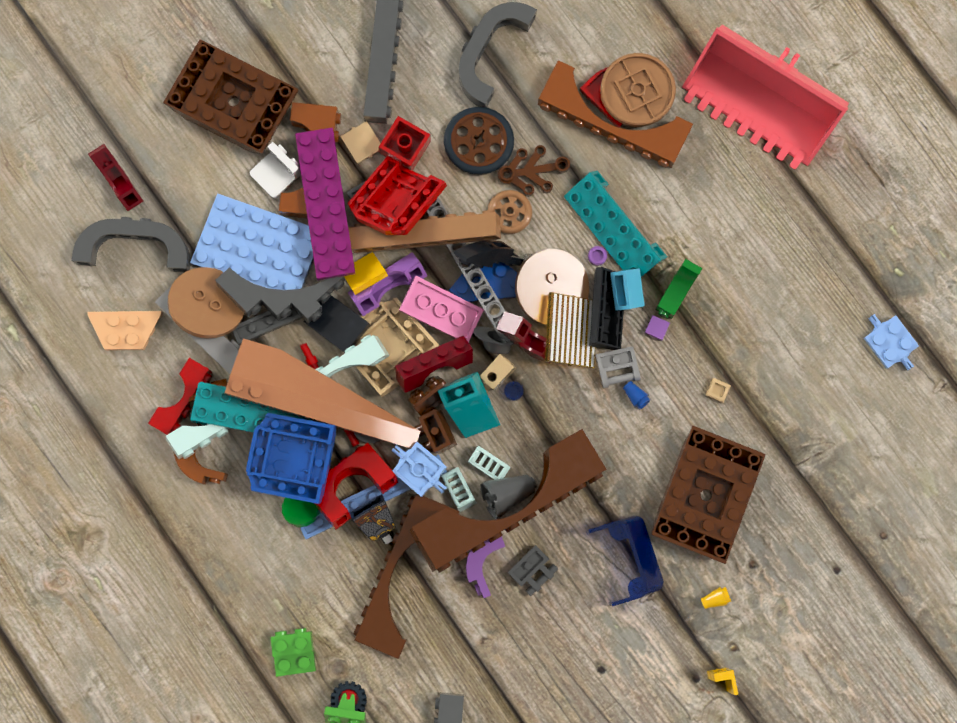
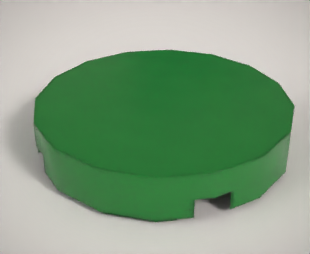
[282,498,320,527]

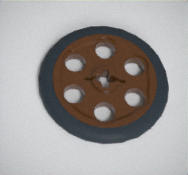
[444,107,514,175]

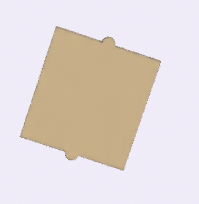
[340,121,381,164]

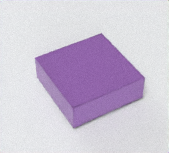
[645,315,670,341]

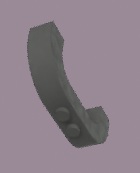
[459,2,537,108]
[72,217,191,272]

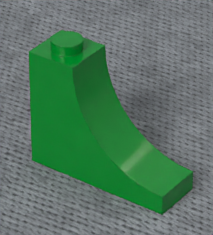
[655,259,703,319]

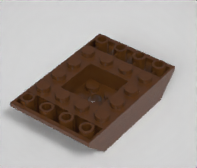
[163,39,299,154]
[651,426,766,564]

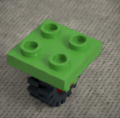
[324,681,367,723]

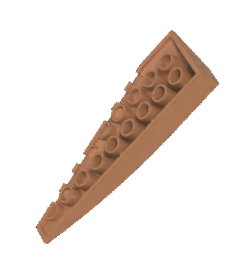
[225,338,420,449]

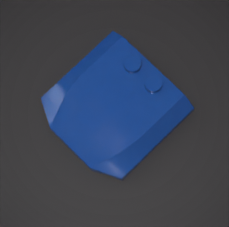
[246,413,336,504]

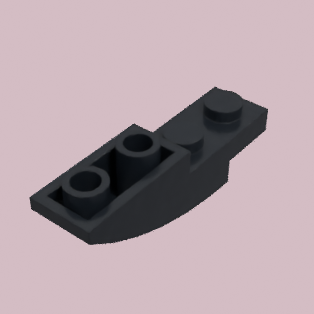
[454,240,524,268]

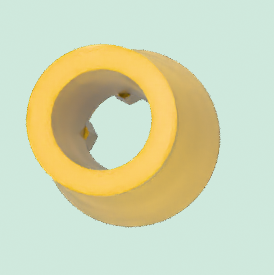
[701,587,732,609]

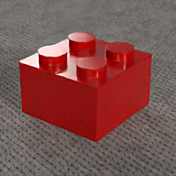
[379,116,431,171]

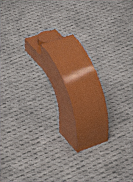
[173,449,228,485]

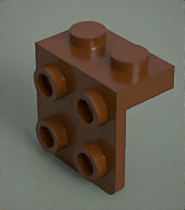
[407,376,446,417]

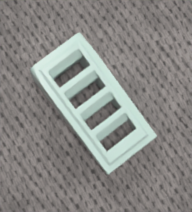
[468,446,511,480]
[441,467,477,512]

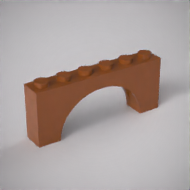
[279,102,341,219]

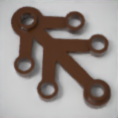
[498,145,570,197]

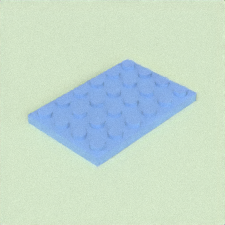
[190,193,314,290]

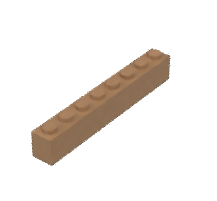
[348,210,501,253]

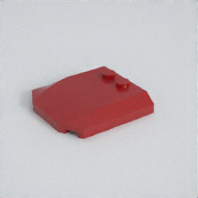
[347,156,447,235]

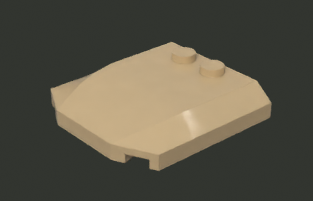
[343,297,440,397]

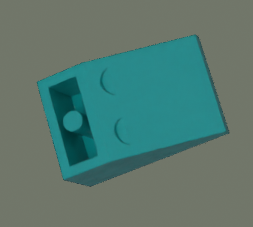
[438,372,500,438]

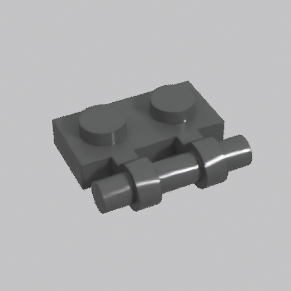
[507,545,558,596]

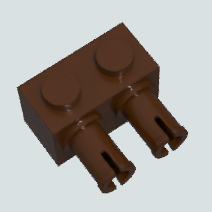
[414,409,457,453]

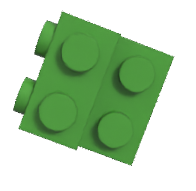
[271,628,316,677]

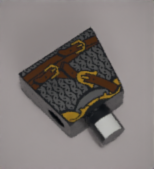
[350,494,396,544]

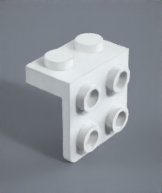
[250,142,301,198]

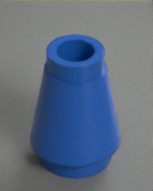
[623,381,650,410]

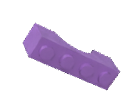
[348,253,428,316]

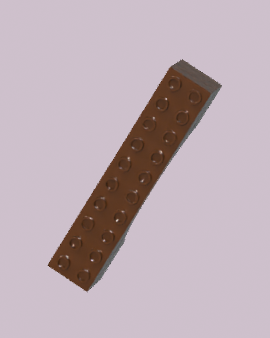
[409,429,607,573]

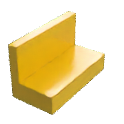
[707,668,738,695]

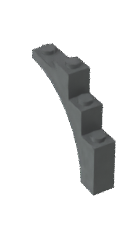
[215,267,345,324]

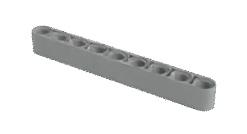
[426,198,507,338]

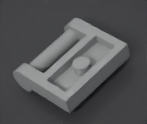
[595,346,641,389]

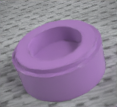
[588,246,607,266]

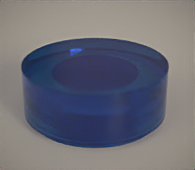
[504,381,523,401]

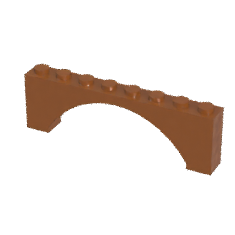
[538,60,693,168]

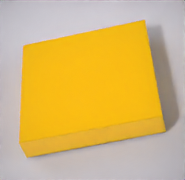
[345,252,388,295]

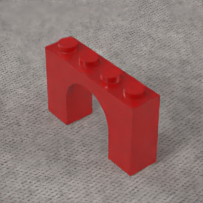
[314,442,398,530]

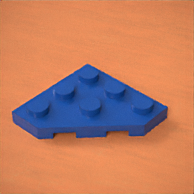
[449,262,517,302]

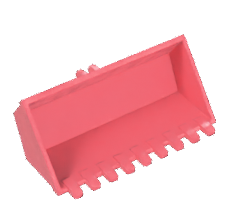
[682,24,849,170]

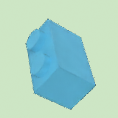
[610,268,645,310]

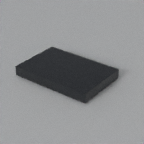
[303,295,371,353]

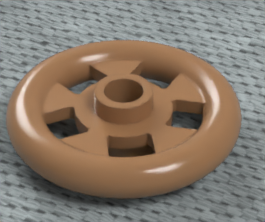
[488,190,532,234]

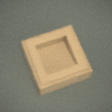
[705,378,731,404]

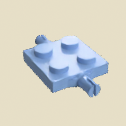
[864,314,919,371]
[392,442,447,497]

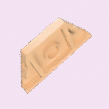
[87,311,163,350]

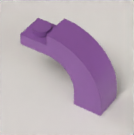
[466,536,505,598]

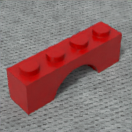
[148,357,212,435]

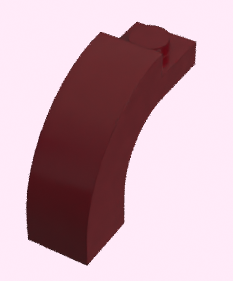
[88,144,143,211]

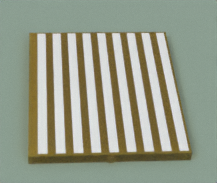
[545,292,595,368]

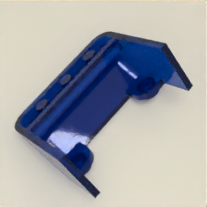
[586,516,664,607]

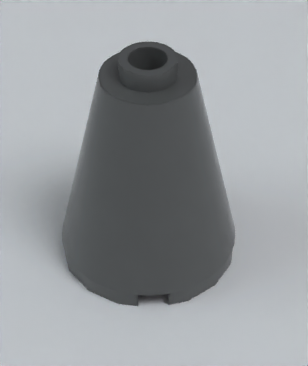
[480,475,537,519]

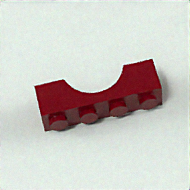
[496,311,556,363]
[395,335,473,393]

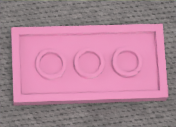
[399,276,484,343]

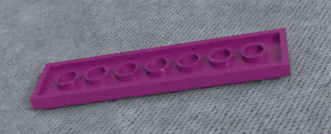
[295,128,356,280]

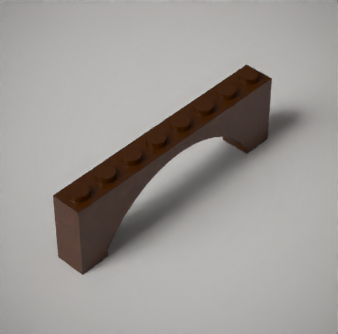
[353,493,460,659]

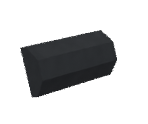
[589,267,624,350]

